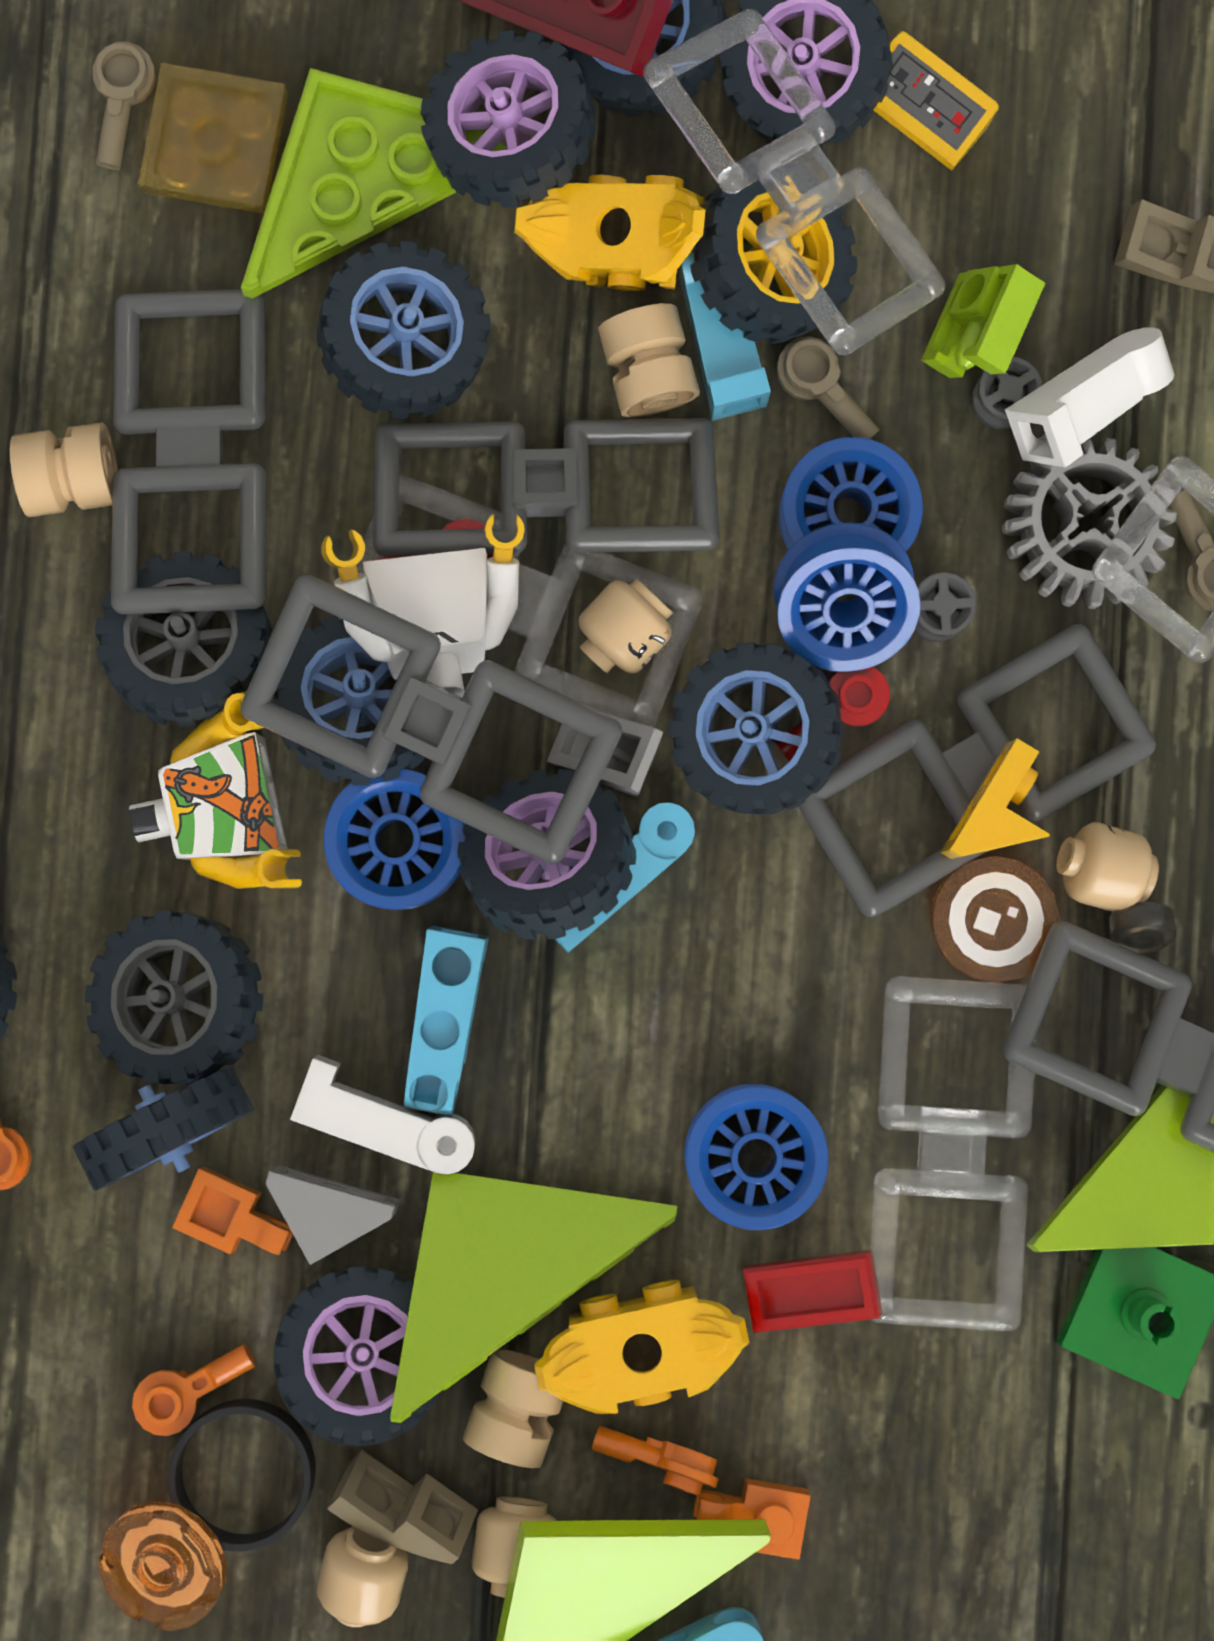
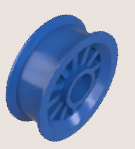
[779,437,923,575]
[774,523,920,672]
[323,769,465,910]
[684,1084,829,1230]

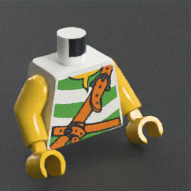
[129,692,302,889]

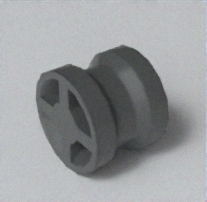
[971,357,1042,430]
[914,572,977,642]

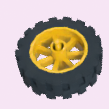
[690,162,857,344]

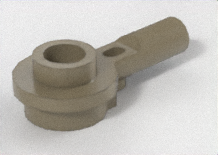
[92,42,156,170]
[776,336,880,439]
[1165,489,1214,611]

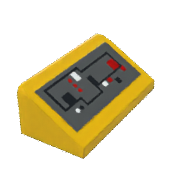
[874,31,999,171]

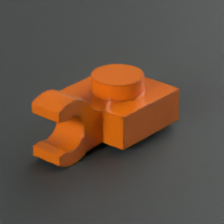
[172,1166,294,1255]
[693,1478,811,1560]

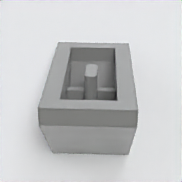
[547,712,663,798]
[265,1165,400,1265]

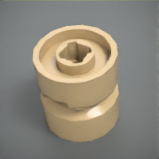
[598,303,700,418]
[10,422,118,517]
[463,1349,563,1468]

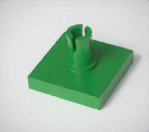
[1056,1247,1214,1400]

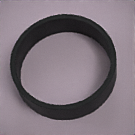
[168,1399,316,1552]

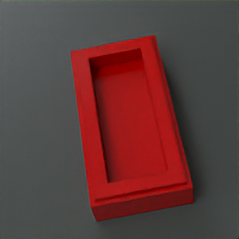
[743,1250,883,1333]

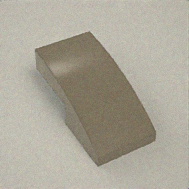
[1114,199,1214,293]
[327,1450,478,1564]

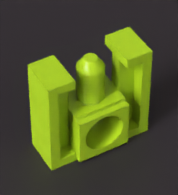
[921,264,1045,378]

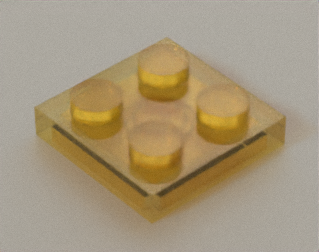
[138,63,288,214]

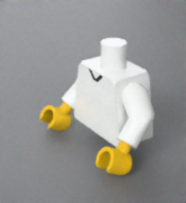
[321,514,525,697]

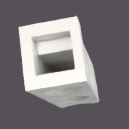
[1005,327,1175,468]
[290,1055,476,1175]

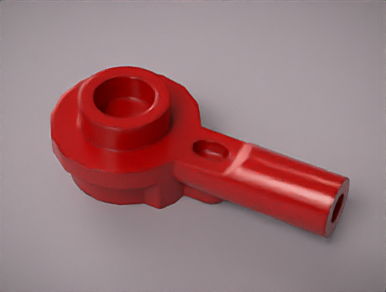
[775,667,890,762]

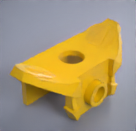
[514,175,705,291]
[534,1280,750,1414]

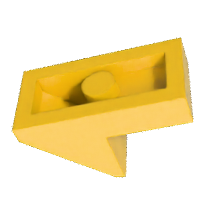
[940,738,1050,859]

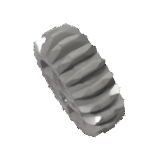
[1002,438,1177,609]

